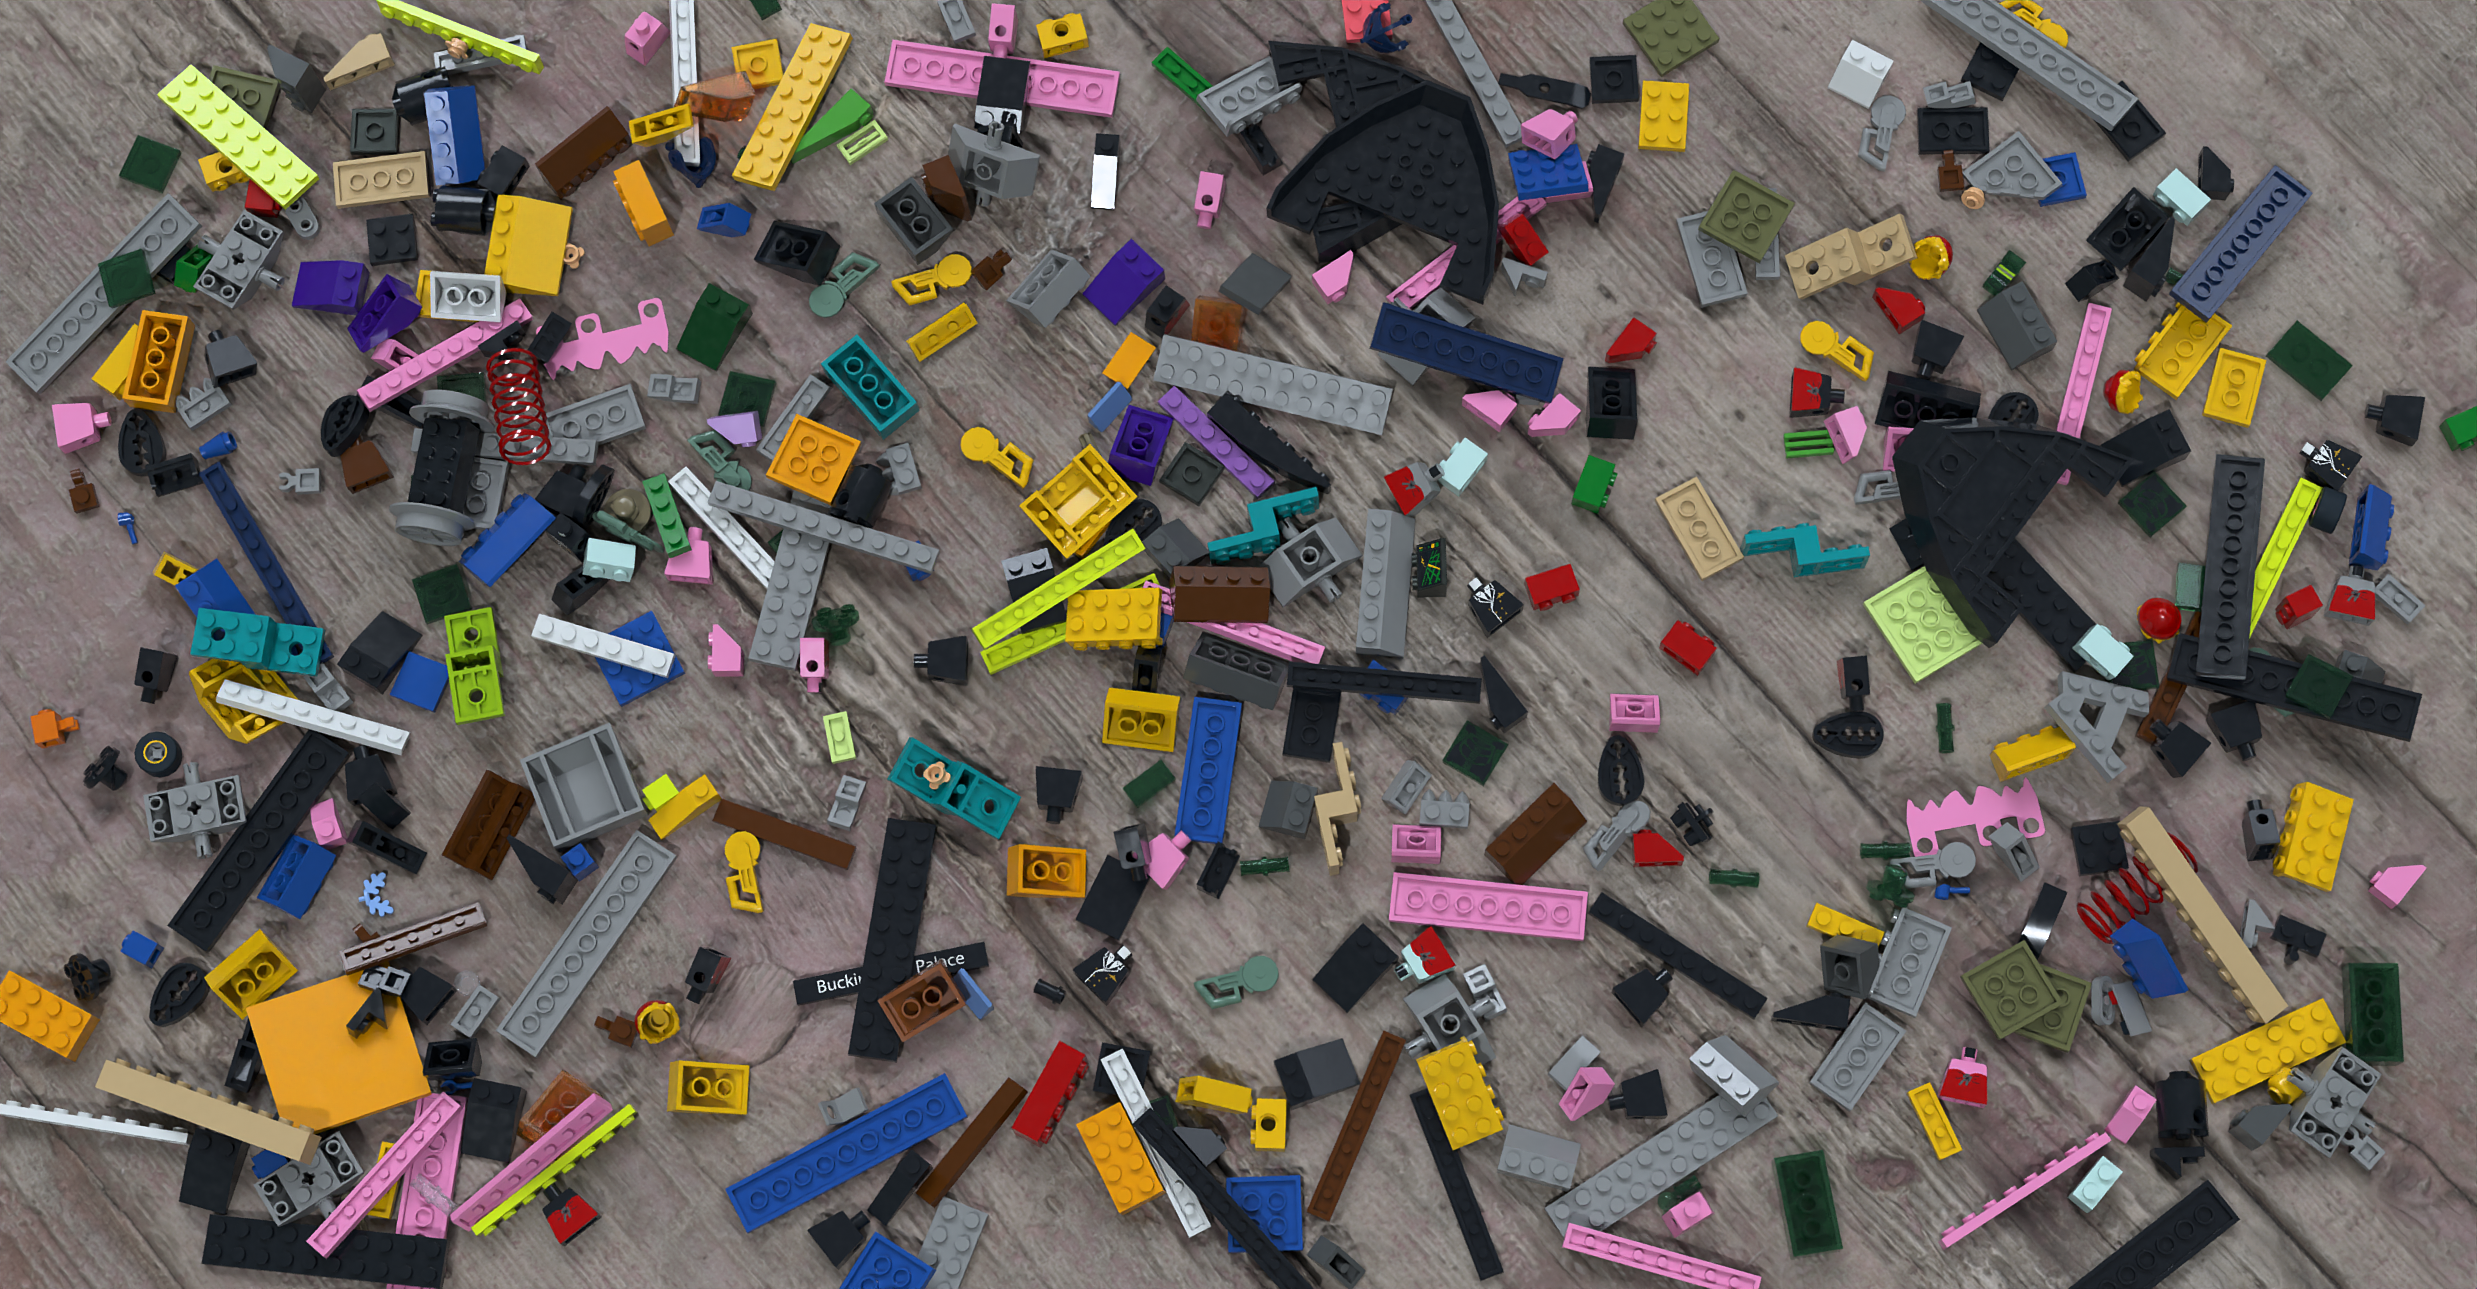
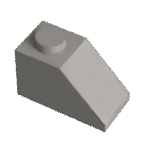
[1988,822,2040,882]

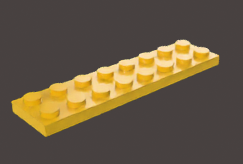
[732,23,853,191]

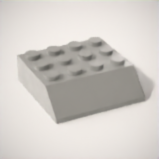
[520,723,648,852]

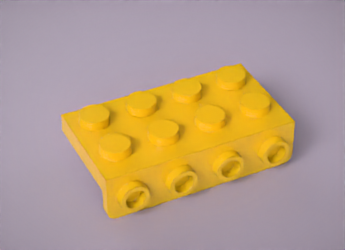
[2134,302,2232,400]
[1065,588,1163,651]
[2273,782,2354,892]
[1416,1036,1504,1150]

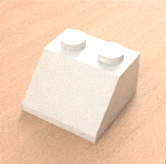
[1828,40,1893,109]

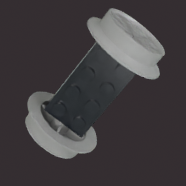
[389,390,495,546]

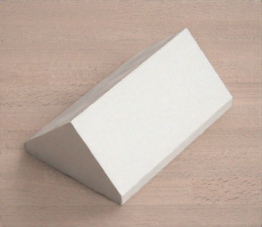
[430,271,507,322]

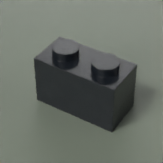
[478,145,530,199]

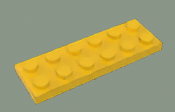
[2190,998,2346,1105]

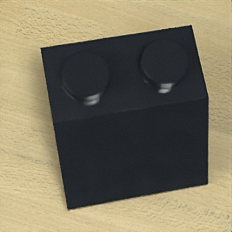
[422,1038,482,1081]

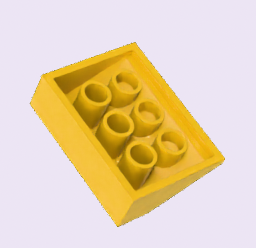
[484,195,573,296]

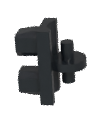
[1670,802,1714,846]

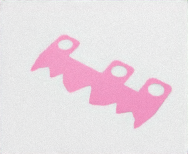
[536,298,668,380]
[1907,777,2045,857]

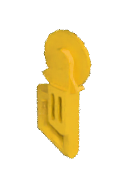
[1999,0,2068,48]
[891,254,972,306]
[1800,321,1874,382]
[960,427,1034,489]
[725,831,764,913]

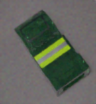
[1982,250,2026,297]

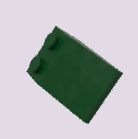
[676,283,753,372]

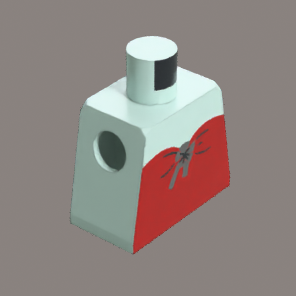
[1394,926,1456,984]

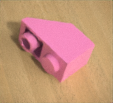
[1528,393,1581,437]
[708,624,744,677]

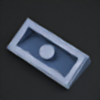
[1088,382,1132,432]
[954,968,994,1020]

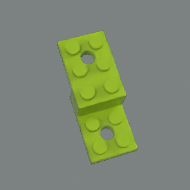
[444,607,505,725]

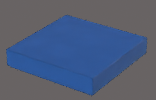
[2038,152,2087,207]
[390,651,449,713]

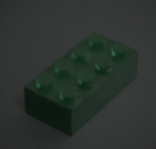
[2342,963,2404,1066]
[1771,1150,1843,1260]

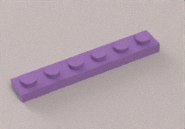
[1158,386,1274,500]

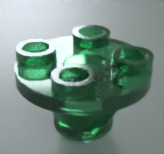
[812,604,860,646]
[1866,864,1915,908]

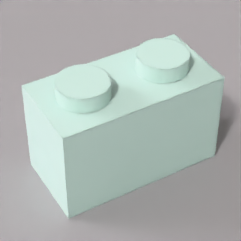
[2153,168,2211,226]
[1436,438,1488,497]
[583,538,636,582]
[2072,624,2133,681]
[2067,1156,2123,1213]

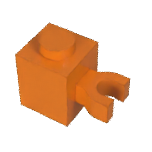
[30,709,80,749]

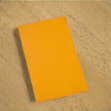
[1102,332,1156,390]

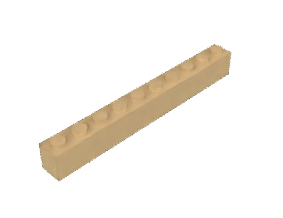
[2117,807,2288,1024]
[95,1058,322,1165]

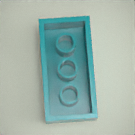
[821,335,920,440]

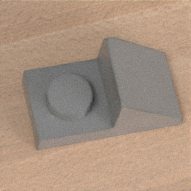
[1501,257,1548,297]
[2239,899,2275,950]

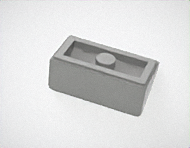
[1381,760,1432,815]

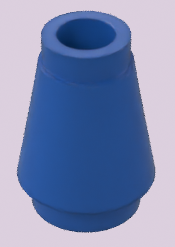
[199,431,237,460]

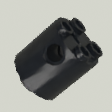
[392,66,453,126]
[430,185,496,236]
[828,463,892,529]
[2155,1071,2209,1140]

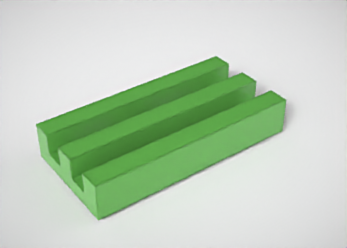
[1783,430,1834,459]

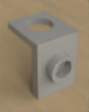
[818,1088,868,1126]

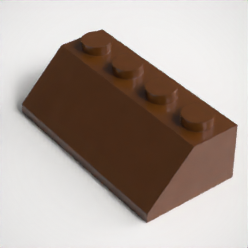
[535,106,632,200]
[1169,566,1270,623]
[1484,783,1587,885]

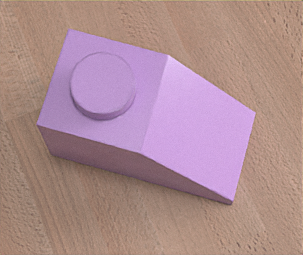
[707,411,762,447]

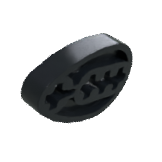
[1988,392,2039,424]
[321,395,369,457]
[118,409,166,477]
[572,464,615,529]
[1103,499,1162,547]
[1812,711,1884,759]
[1598,735,1644,806]
[149,963,210,1027]

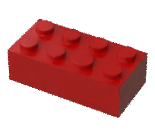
[1011,1041,1089,1148]

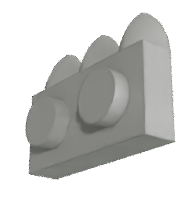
[176,378,232,431]
[876,443,922,496]
[1419,789,1470,829]

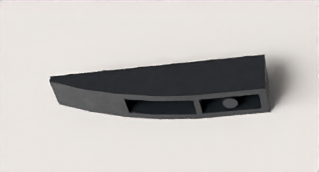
[1207,393,1331,494]

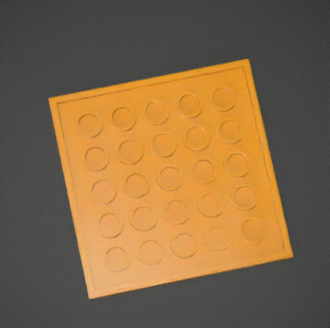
[246,962,432,1134]

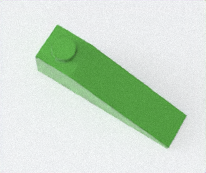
[790,89,873,164]

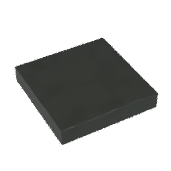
[350,109,400,155]
[1159,442,1225,507]

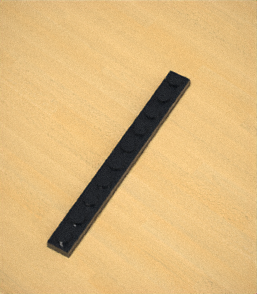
[1132,1107,1313,1289]

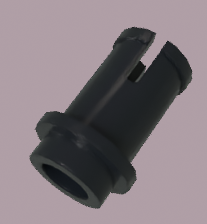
[1033,978,1066,1004]

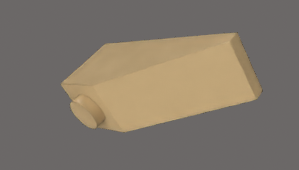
[324,33,395,91]

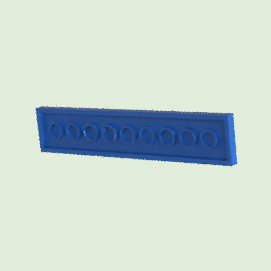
[725,1073,968,1234]

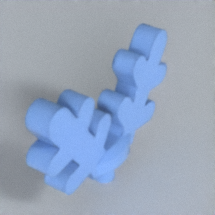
[358,872,394,917]

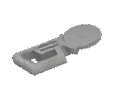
[1858,95,1906,172]
[1854,470,1902,505]
[1583,801,1651,871]
[1890,842,1976,889]

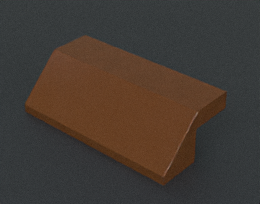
[442,770,535,880]

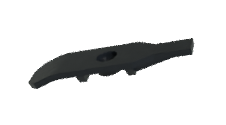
[1498,73,1591,109]

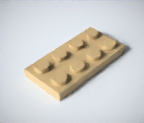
[333,151,430,209]
[1655,477,1744,581]

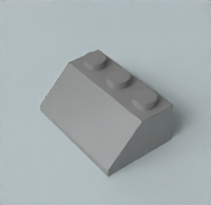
[1006,249,1091,328]
[1689,1035,1779,1117]
[1496,1124,1581,1192]

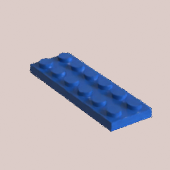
[1174,697,1242,844]

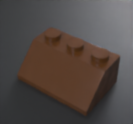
[921,155,972,222]

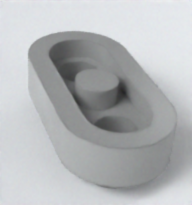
[284,197,320,240]
[2091,976,2115,1026]

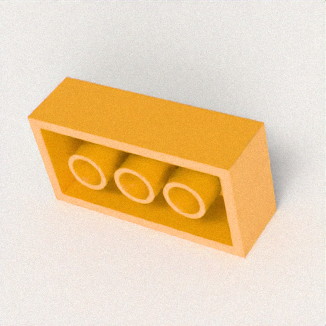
[122,310,195,413]
[0,970,100,1062]
[1076,1102,1167,1215]

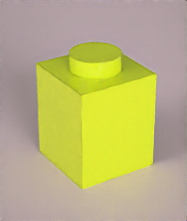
[642,774,679,812]

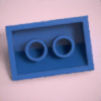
[2349,484,2394,570]
[175,558,256,641]
[257,835,336,919]
[2110,919,2189,999]

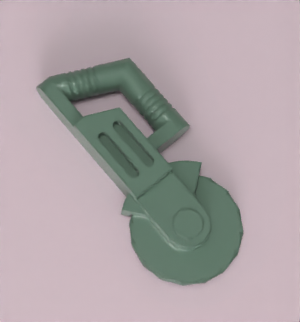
[809,252,880,318]
[687,430,752,491]
[592,511,665,553]
[1194,956,1279,1009]

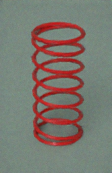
[486,348,552,465]
[2077,832,2198,944]

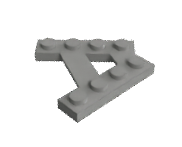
[2044,671,2149,783]

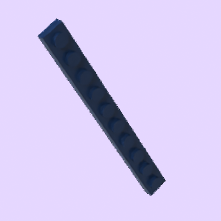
[199,461,334,664]

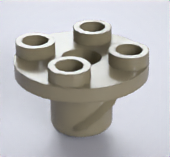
[604,489,652,533]

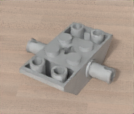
[948,121,1041,206]
[193,210,285,310]
[1378,288,1475,386]
[1259,517,1363,608]
[143,762,247,859]
[1403,974,1496,1066]
[2287,1047,2382,1158]
[254,1131,364,1227]

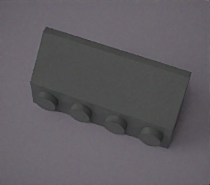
[1183,632,1289,710]

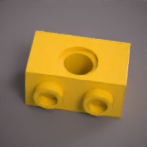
[1036,13,1089,59]
[198,152,250,192]
[1251,1098,1287,1152]

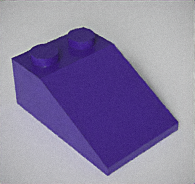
[1082,239,1165,326]
[292,260,370,316]
[347,274,422,353]
[1108,405,1174,486]

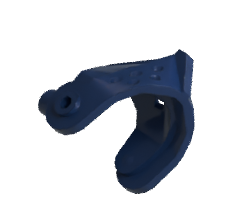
[1360,2,1413,53]
[665,137,716,188]

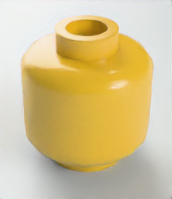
[2267,1068,2303,1104]

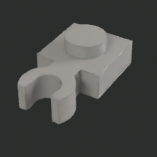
[279,468,321,495]
[2340,1126,2386,1171]

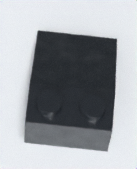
[974,56,1031,134]
[2086,187,2171,271]
[2123,216,2175,302]
[754,220,841,286]
[1586,367,1637,440]
[2100,409,2191,487]
[1001,548,1067,634]
[337,611,423,695]
[507,834,578,905]
[1312,923,1398,1013]
[1273,1038,1360,1111]
[461,1078,527,1163]
[179,1127,250,1215]

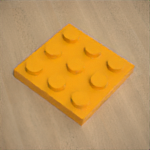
[766,414,861,505]

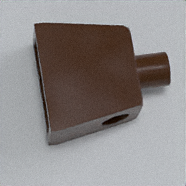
[340,435,394,494]

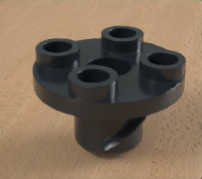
[83,745,128,791]
[64,953,111,1001]

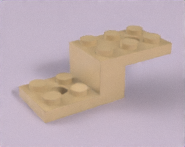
[1785,214,1917,300]
[1314,742,1361,876]

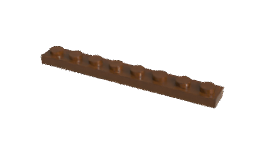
[1307,1030,1406,1222]

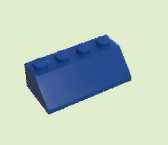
[424,85,486,185]
[459,493,556,587]

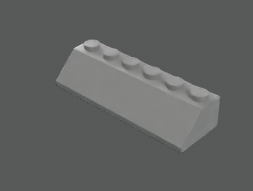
[1356,509,1415,658]

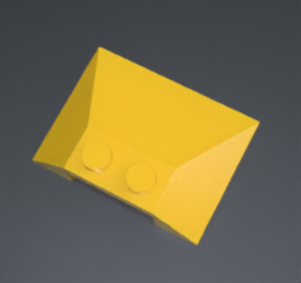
[1019,444,1138,560]
[189,659,298,744]

